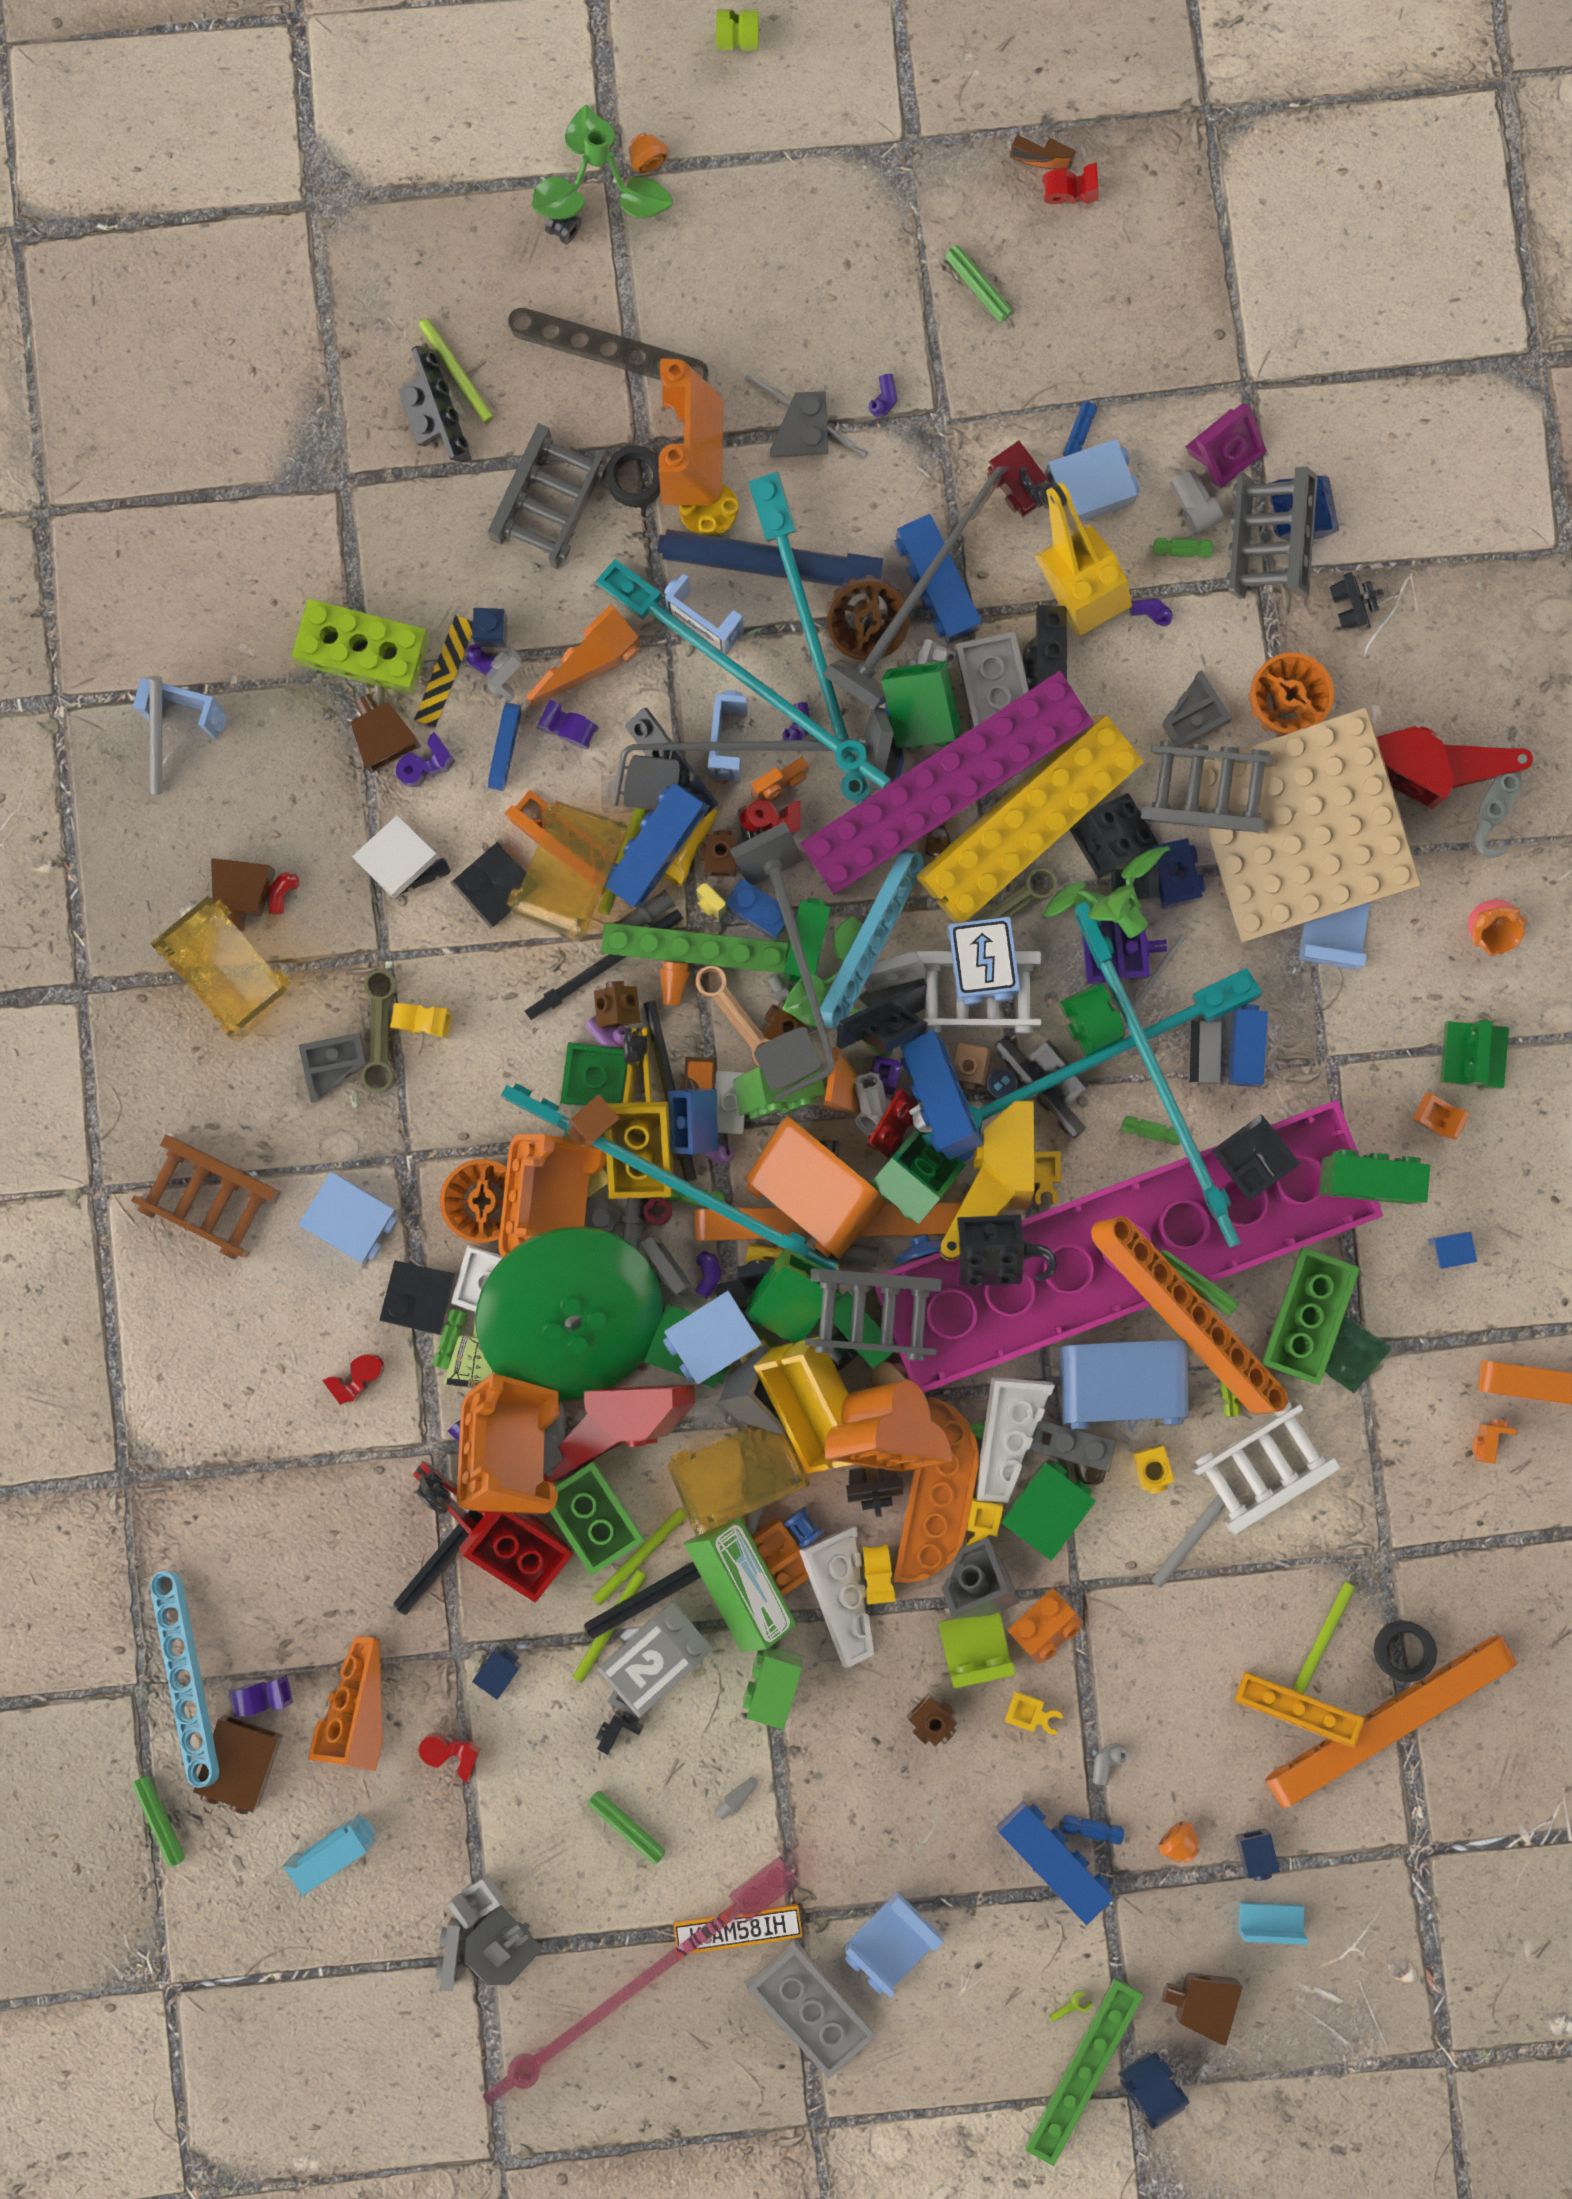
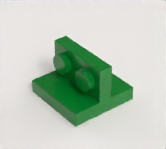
[1440,1020,1509,1089]

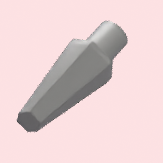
[767,973,793,1002]
[715,1777,757,1820]

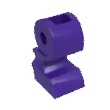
[537,699,599,750]
[396,732,455,787]
[871,1055,902,1095]
[228,1675,293,1717]

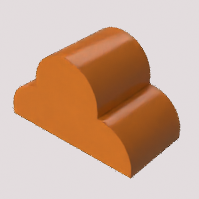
[825,1380,952,1472]

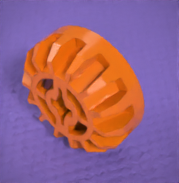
[1248,652,1334,737]
[440,1159,507,1243]

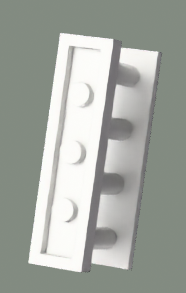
[917,951,1041,1034]
[1190,1402,1341,1535]

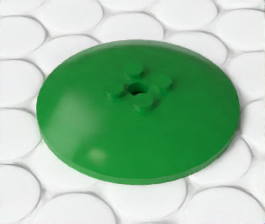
[475,1227,662,1401]

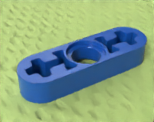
[488,702,522,791]

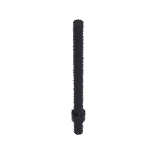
[524,909,684,1020]
[643,1001,697,1182]

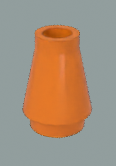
[660,961,690,1006]

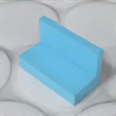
[1238,1901,1308,1945]

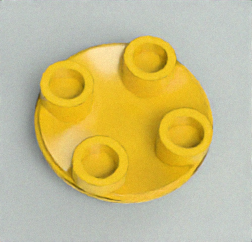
[678,484,739,536]

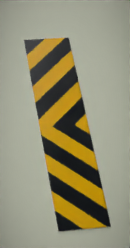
[414,615,473,728]

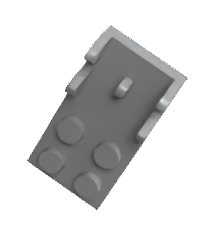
[955,631,1029,729]
[745,1939,876,2079]

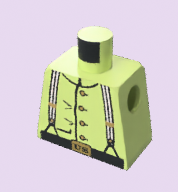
[444,1324,494,1388]

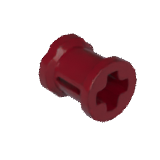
[643,1197,672,1226]

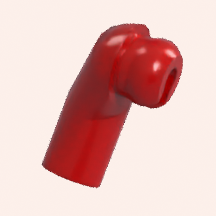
[268,872,299,915]

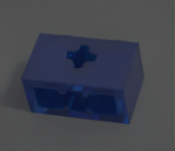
[1150,838,1205,910]

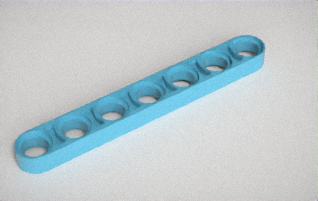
[820,849,923,1030]
[150,1571,219,1788]

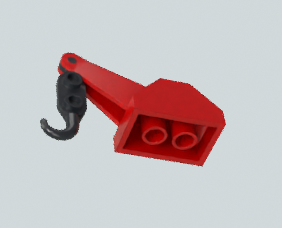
[413,1461,574,1603]

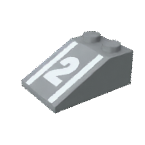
[597,1601,713,1718]

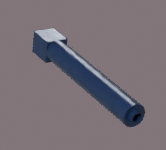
[657,529,884,594]

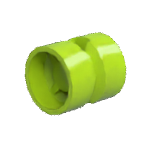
[716,9,759,51]

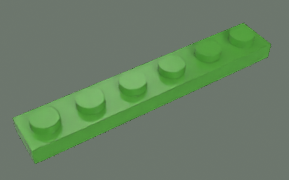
[601,922,788,973]
[1025,1977,1144,2166]

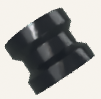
[545,215,582,245]

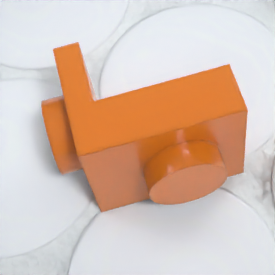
[1412,1092,1469,1140]
[1472,1419,1518,1464]

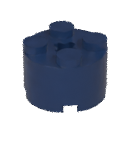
[1118,2051,1190,2131]

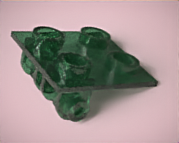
[1324,1314,1392,1393]

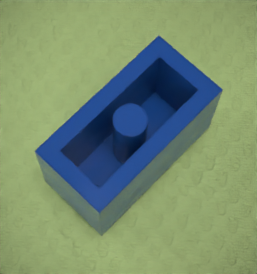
[726,878,793,941]
[668,1088,719,1154]

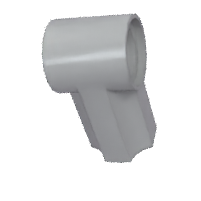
[1170,469,1223,535]
[854,1072,891,1135]

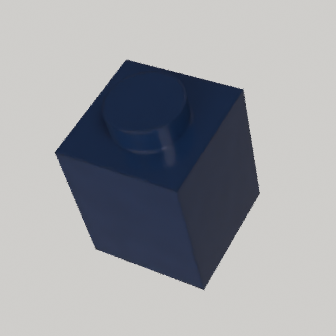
[472,608,508,648]
[472,1647,522,1700]
[1235,1828,1280,1881]

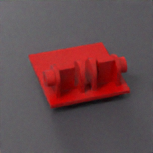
[867,1088,918,1158]

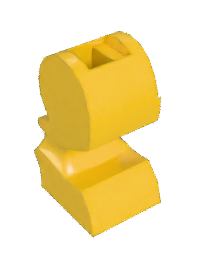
[390,1003,452,1039]
[862,1544,896,1605]

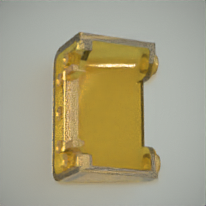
[506,800,628,942]
[150,896,291,1043]
[666,1426,811,1536]

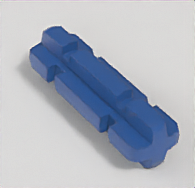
[1063,401,1098,457]
[1062,1815,1124,1845]

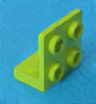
[938,1612,1016,1689]

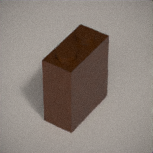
[193,1715,283,1814]

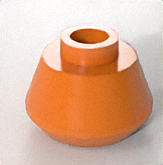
[629,133,668,174]
[1159,1821,1199,1863]

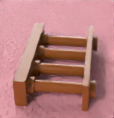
[131,1135,281,1260]

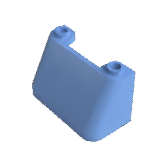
[1058,1340,1189,1430]

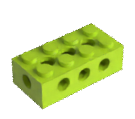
[291,598,430,696]

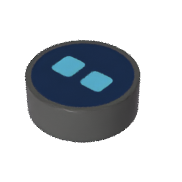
[986,1068,1017,1099]

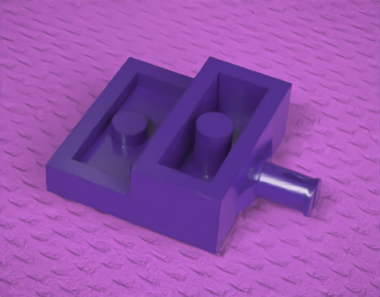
[1081,915,1167,985]

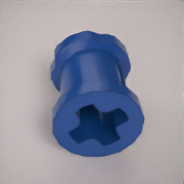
[783,1506,824,1548]

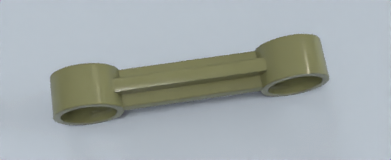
[966,868,1057,922]
[361,969,398,1093]

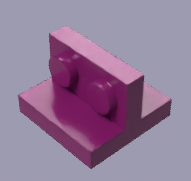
[1185,403,1267,488]

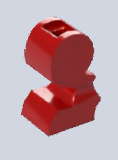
[1042,162,1099,204]
[739,800,801,836]
[322,1354,384,1405]
[418,1733,481,1783]

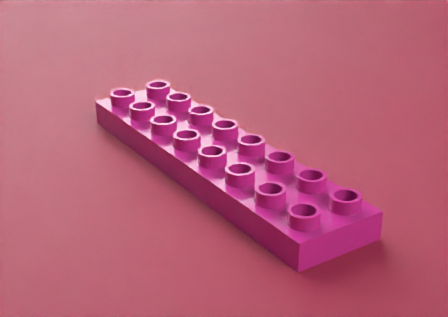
[873,1099,1384,1393]

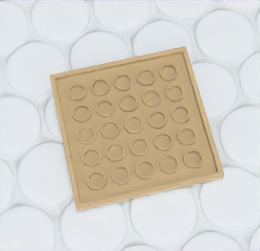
[1189,707,1422,943]

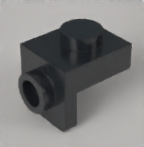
[1111,867,1160,900]
[595,1711,643,1755]

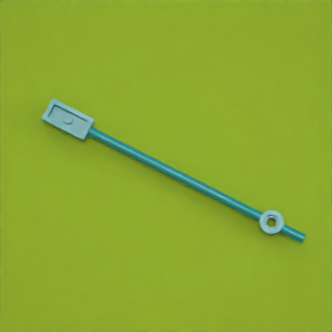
[748,471,873,806]
[596,559,891,789]
[1073,902,1241,1248]
[922,968,1262,1147]
[501,1083,838,1270]

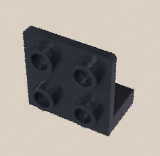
[1069,793,1158,879]
[957,1214,1024,1287]

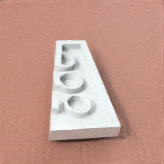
[975,1377,1055,1503]
[799,1526,874,1668]

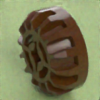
[826,575,910,661]

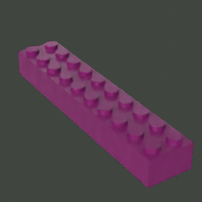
[800,671,1094,895]

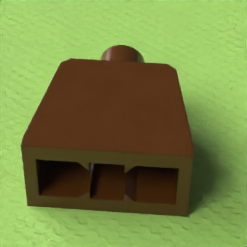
[350,694,421,774]
[211,858,275,932]
[1162,1973,1243,2046]

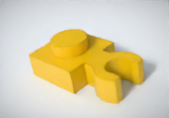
[1034,1151,1062,1205]
[966,1498,1003,1546]
[1004,1690,1063,1735]

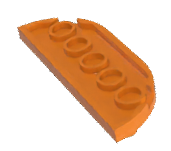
[892,1396,979,1583]

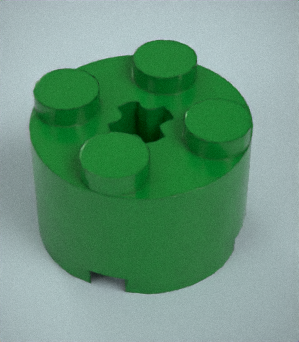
[1059,983,1125,1056]

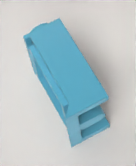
[283,1814,376,1896]

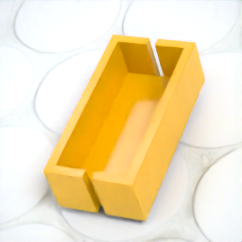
[754,1337,853,1474]

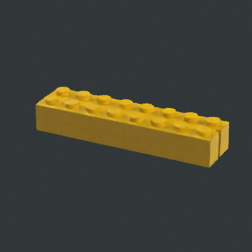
[915,715,1144,923]

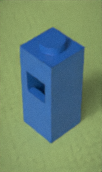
[1228,1004,1268,1087]

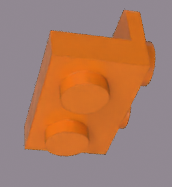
[1007,1587,1084,1664]

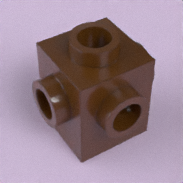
[699,830,738,877]
[594,981,641,1027]
[762,1000,810,1040]
[907,1693,957,1747]

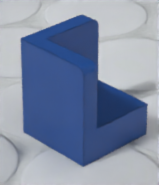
[1428,1232,1477,1269]

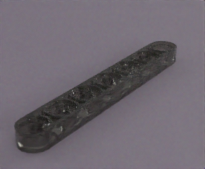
[508,307,709,382]

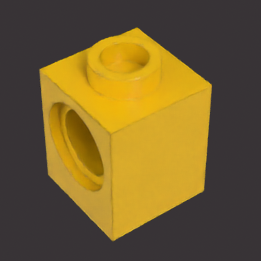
[1130,1444,1175,1494]

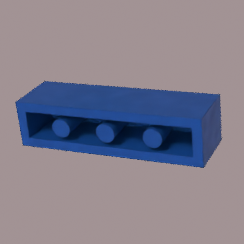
[894,514,982,644]
[604,783,710,909]
[900,1030,983,1160]
[996,1801,1113,1926]

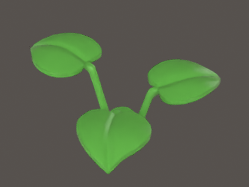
[531,105,673,219]
[1042,846,1171,938]
[783,916,893,1057]

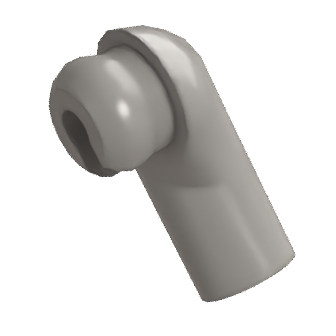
[1092,1743,1128,1785]

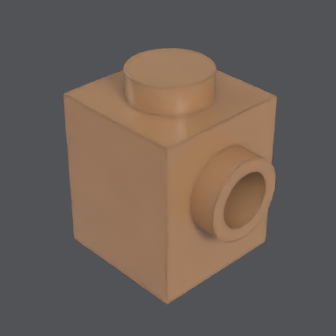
[953,1043,992,1091]

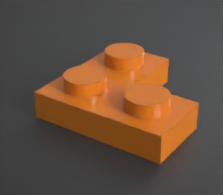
[751,756,809,802]

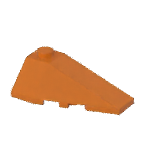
[526,604,640,707]
[822,1047,860,1116]
[308,1636,383,1771]

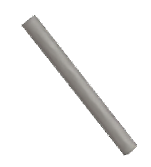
[149,676,162,795]
[1151,1483,1237,1588]

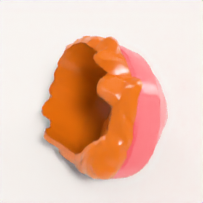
[1467,899,1528,956]

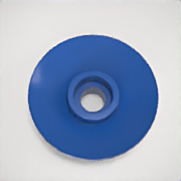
[893,1235,942,1264]

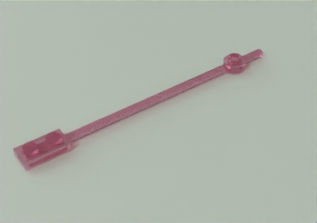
[483,1855,799,2105]

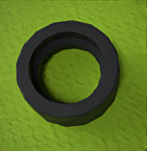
[606,445,660,508]
[1373,1620,1438,1683]

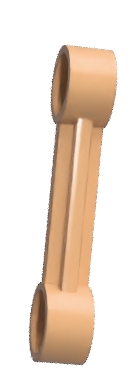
[696,966,770,1067]

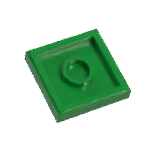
[560,1042,628,1106]

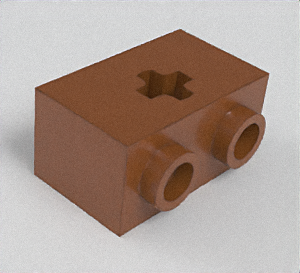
[567,1094,620,1148]

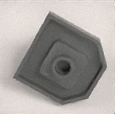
[464,1905,543,1985]

